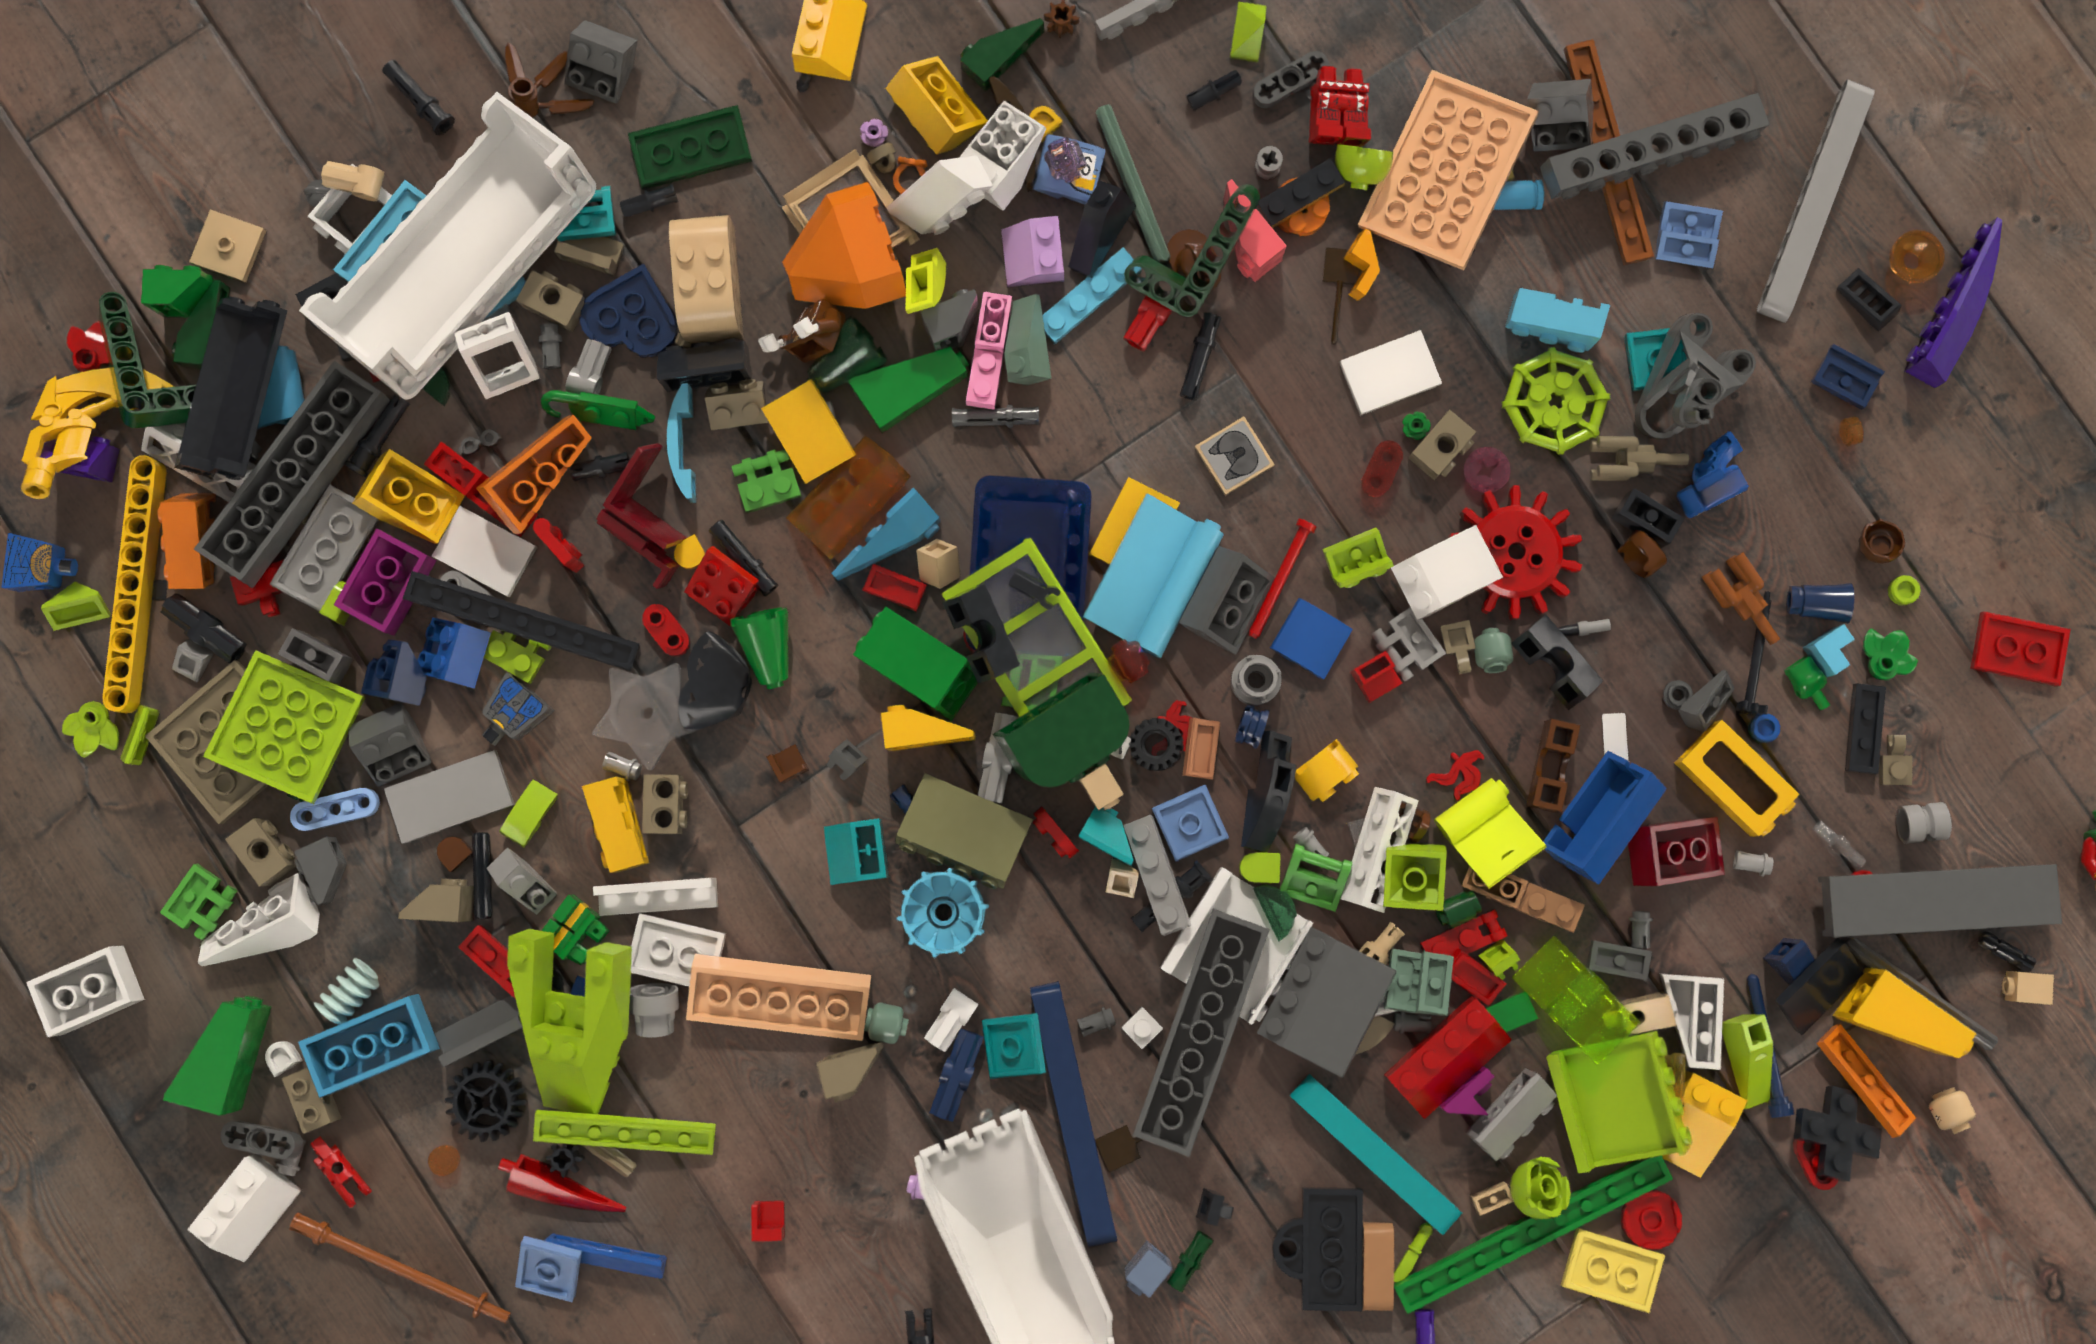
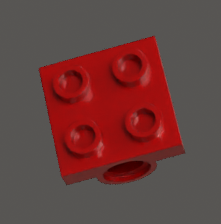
[684,546,759,626]

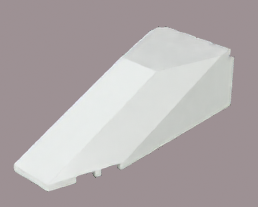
[914,1109,1114,1344]

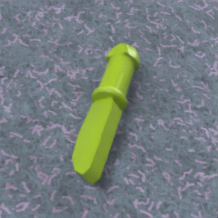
[1394,1223,1433,1282]

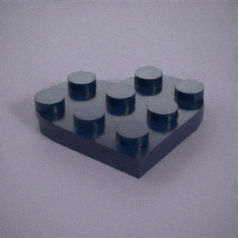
[579,263,678,358]

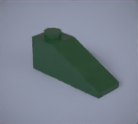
[960,18,1044,92]
[172,280,230,369]

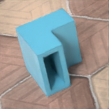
[1803,624,1855,677]

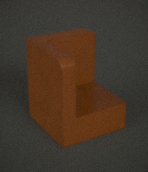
[767,744,809,784]

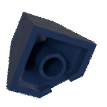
[361,639,427,706]

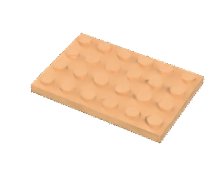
[1358,70,1538,270]

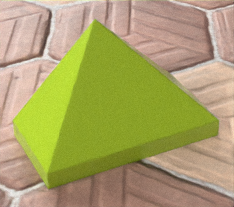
[1230,2,1266,62]
[41,582,111,631]

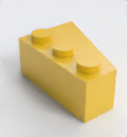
[582,777,649,873]

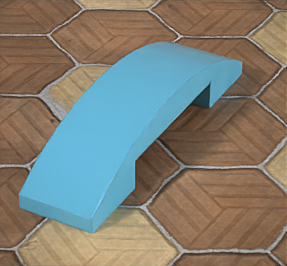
[667,383,697,503]

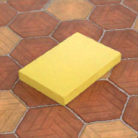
[1561,1228,1665,1313]

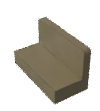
[554,237,624,276]

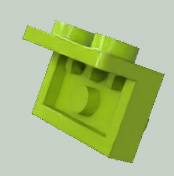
[1322,527,1394,588]

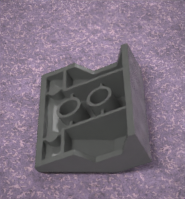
[1257,927,1397,1078]

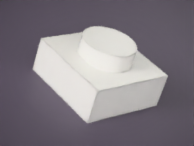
[1121,1007,1163,1049]

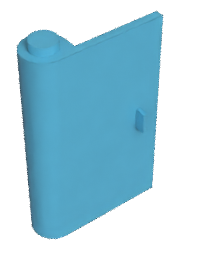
[1083,494,1224,658]

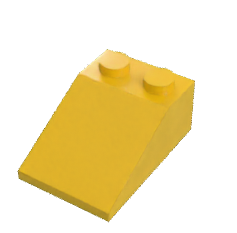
[352,449,465,544]
[881,705,976,751]
[1662,1070,1748,1178]

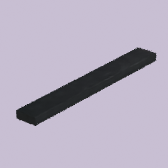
[403,571,639,672]

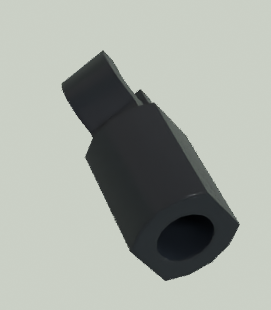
[1007,568,1061,610]

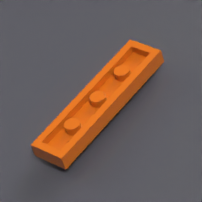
[1816,1024,1916,1138]

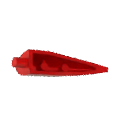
[498,1154,627,1212]

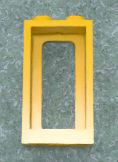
[1674,720,1799,837]

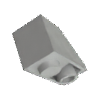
[487,847,557,915]

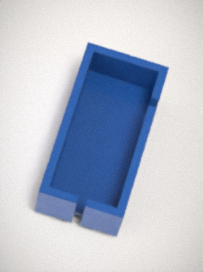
[1543,751,1667,885]

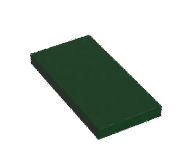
[628,105,753,190]

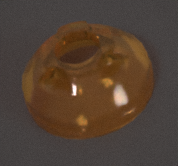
[1889,230,1945,283]

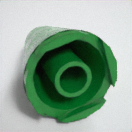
[730,607,788,689]

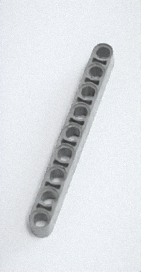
[1757,79,1875,323]

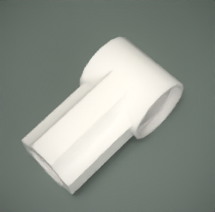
[924,988,979,1052]

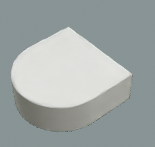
[265,1041,303,1077]

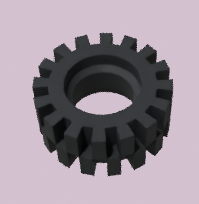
[1129,718,1184,771]

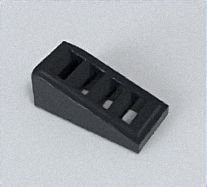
[1837,268,1902,332]

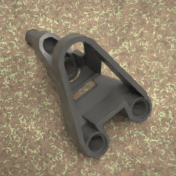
[1635,313,1756,439]

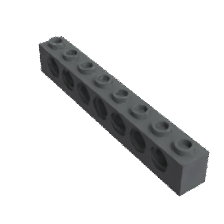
[1540,93,1770,200]

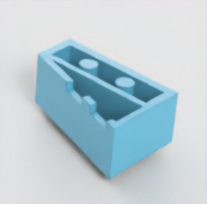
[1505,288,1610,353]

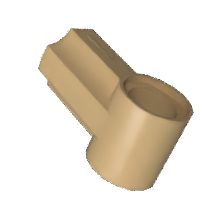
[321,161,385,201]

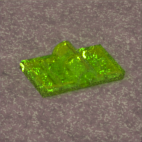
[1512,936,1641,1065]

